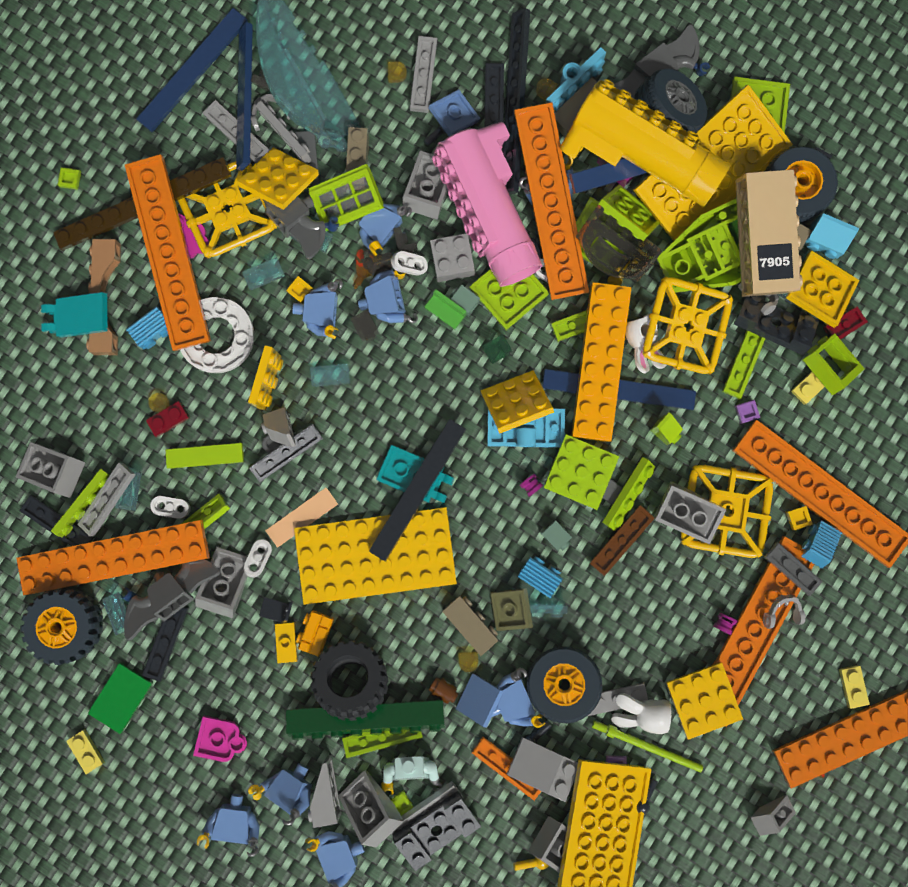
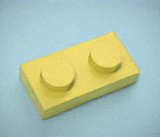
[791,372,825,405]
[839,665,870,709]
[66,729,105,774]

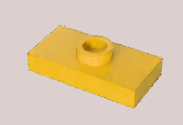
[275,622,298,663]

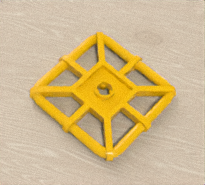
[178,161,277,258]
[642,277,733,374]
[681,465,773,558]

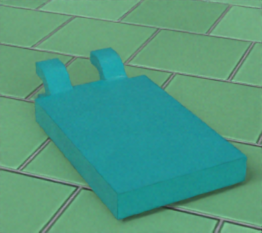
[41,292,108,338]
[376,445,455,503]

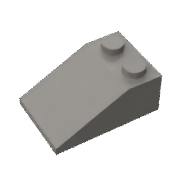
[402,151,448,220]
[16,442,85,498]
[654,481,727,545]
[195,547,252,618]
[507,737,578,802]
[308,755,342,828]
[338,770,404,847]
[528,816,567,873]

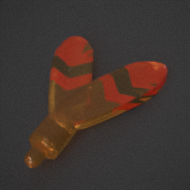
[354,249,384,289]

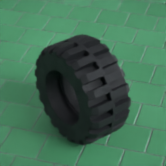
[310,640,388,721]

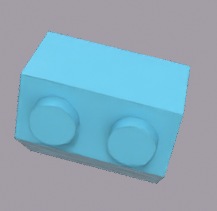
[804,213,859,259]

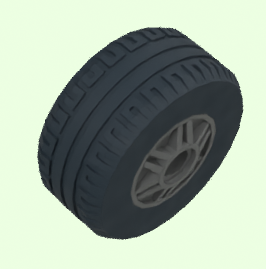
[634,69,707,133]

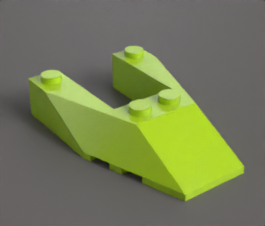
[656,199,741,293]

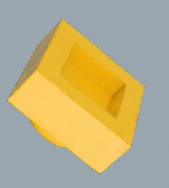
[286,276,314,303]
[786,506,813,530]

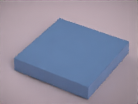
[428,89,480,137]
[456,673,504,728]

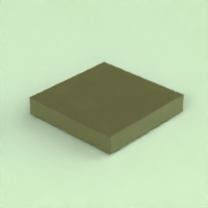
[490,588,533,631]

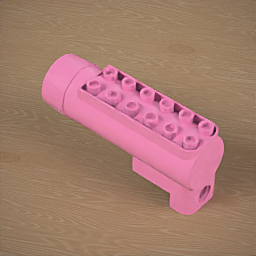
[432,122,542,287]

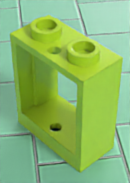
[803,334,865,395]

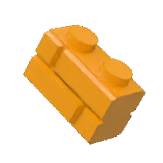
[296,610,335,656]

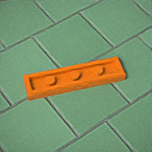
[472,736,541,801]

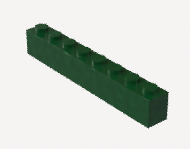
[286,700,445,740]

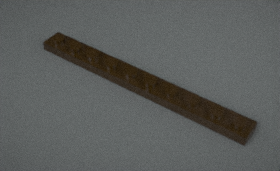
[53,157,232,251]

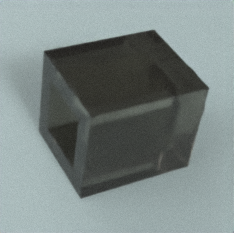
[350,310,379,342]

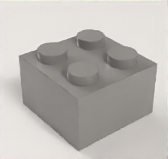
[430,234,475,282]

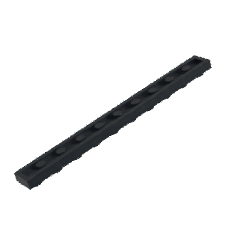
[503,8,531,195]

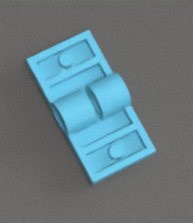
[546,47,606,113]
[487,409,565,448]

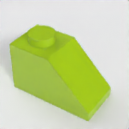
[650,412,683,445]

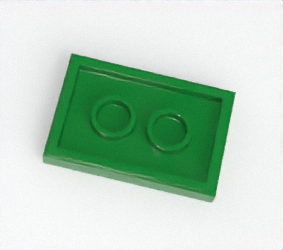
[87,663,153,734]

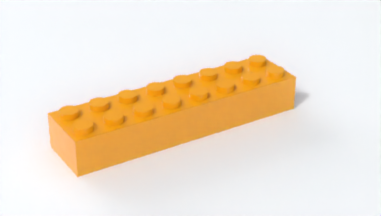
[571,282,631,442]

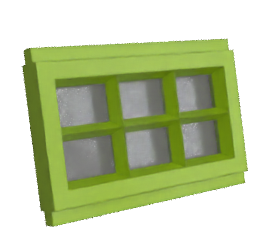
[308,164,384,231]

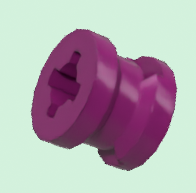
[519,474,544,497]
[713,612,737,635]

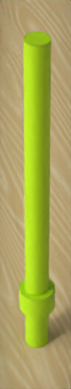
[592,720,703,773]

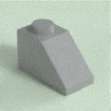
[261,407,296,447]
[751,795,796,836]

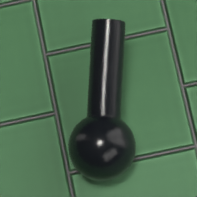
[423,123,447,146]
[523,720,553,744]
[637,778,658,814]

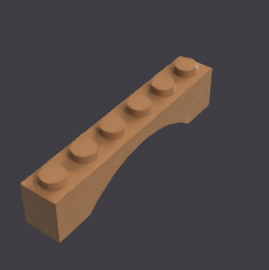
[86,239,121,355]

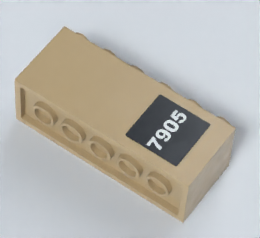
[735,170,803,297]

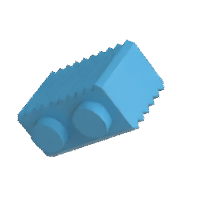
[126,306,168,349]
[802,520,842,568]
[517,556,563,598]

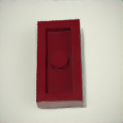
[823,306,868,340]
[146,401,190,437]

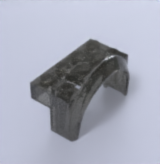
[575,205,662,282]

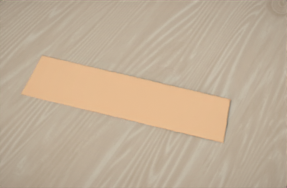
[265,488,338,548]

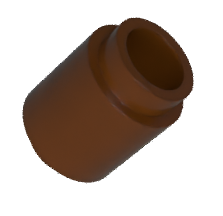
[429,677,459,704]

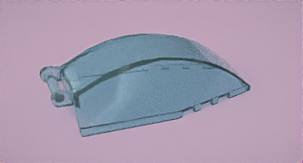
[256,0,361,152]

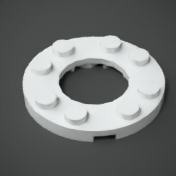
[180,297,254,373]

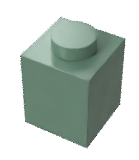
[450,285,480,317]
[541,521,572,551]

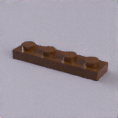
[589,505,655,576]

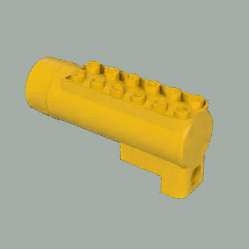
[560,79,731,207]

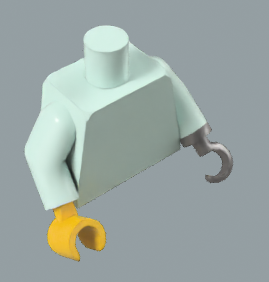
[381,756,442,795]

